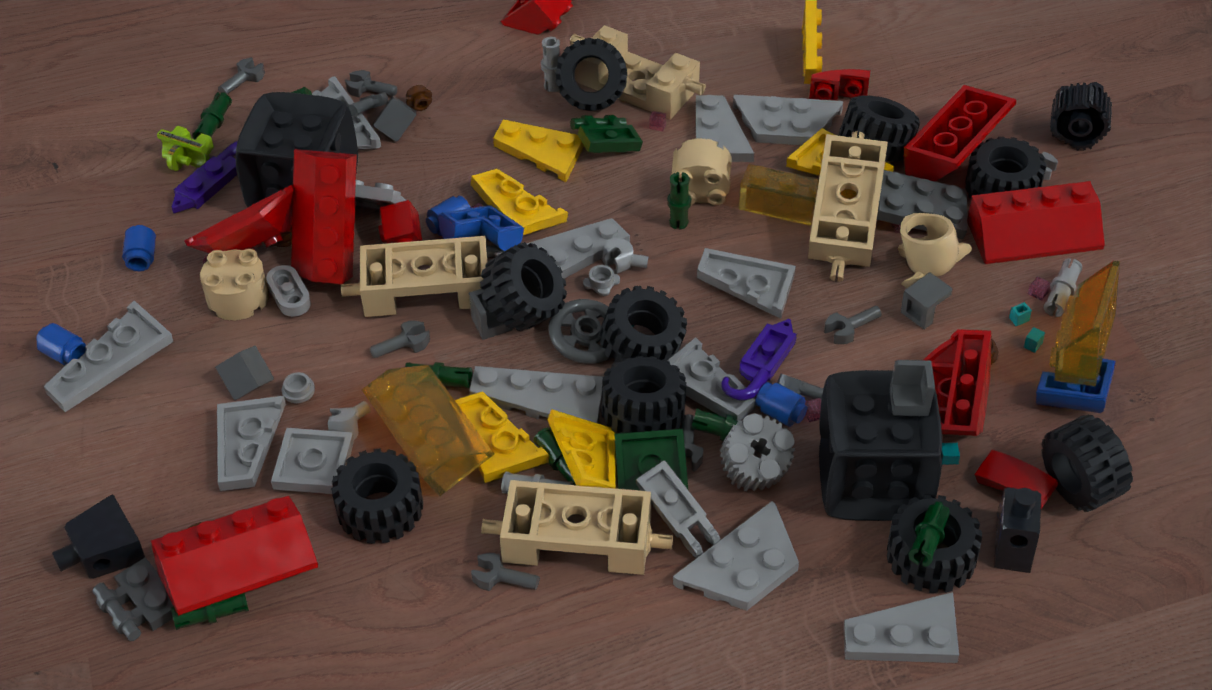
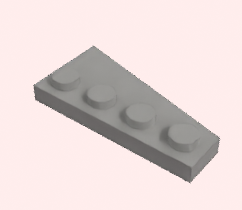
[494,218,630,279]
[44,301,174,412]
[469,366,603,423]

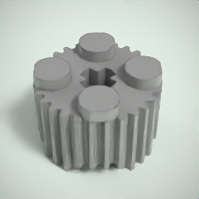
[720,413,795,491]

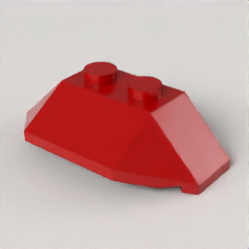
[184,185,294,253]
[923,329,992,436]

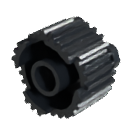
[1050,82,1112,151]

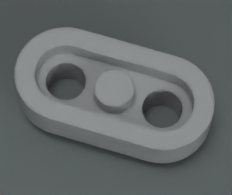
[266,265,311,317]

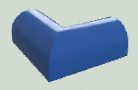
[439,205,524,251]
[1036,356,1116,413]

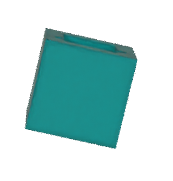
[1009,302,1032,326]
[1024,327,1045,353]
[941,442,960,465]

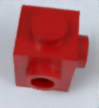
[378,200,422,243]

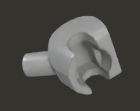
[602,238,649,274]
[327,401,371,440]

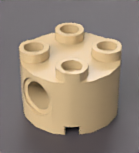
[671,138,732,205]
[200,249,269,321]

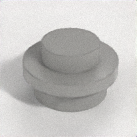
[281,372,315,403]

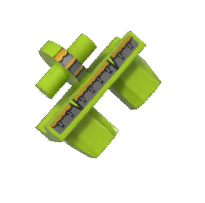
[157,125,214,171]

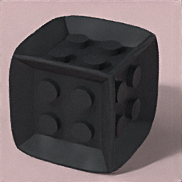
[236,92,358,208]
[819,370,942,521]

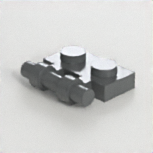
[92,557,173,641]

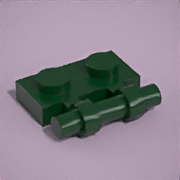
[570,115,643,153]

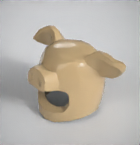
[898,213,972,288]

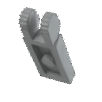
[635,461,721,558]

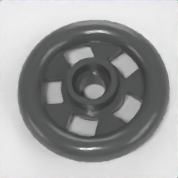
[548,299,610,364]

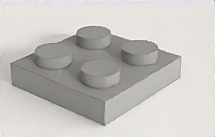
[355,180,406,210]
[271,428,354,494]

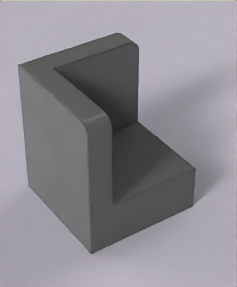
[373,95,417,141]
[901,272,953,330]
[469,289,512,340]
[215,346,274,400]
[889,360,935,416]

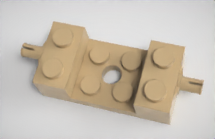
[570,25,706,120]
[808,131,888,282]
[341,236,488,317]
[481,480,673,575]

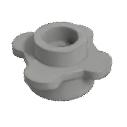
[583,265,620,296]

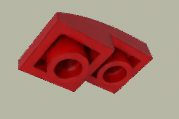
[809,69,871,101]
[974,450,1058,509]

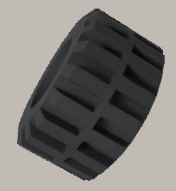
[555,38,628,111]
[839,95,920,161]
[965,137,1046,199]
[480,242,567,331]
[599,286,687,363]
[601,356,687,434]
[1041,414,1133,512]
[331,448,423,544]
[887,495,982,594]

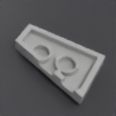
[696,95,754,162]
[697,248,796,319]
[667,337,756,421]
[217,396,286,491]
[843,592,959,663]

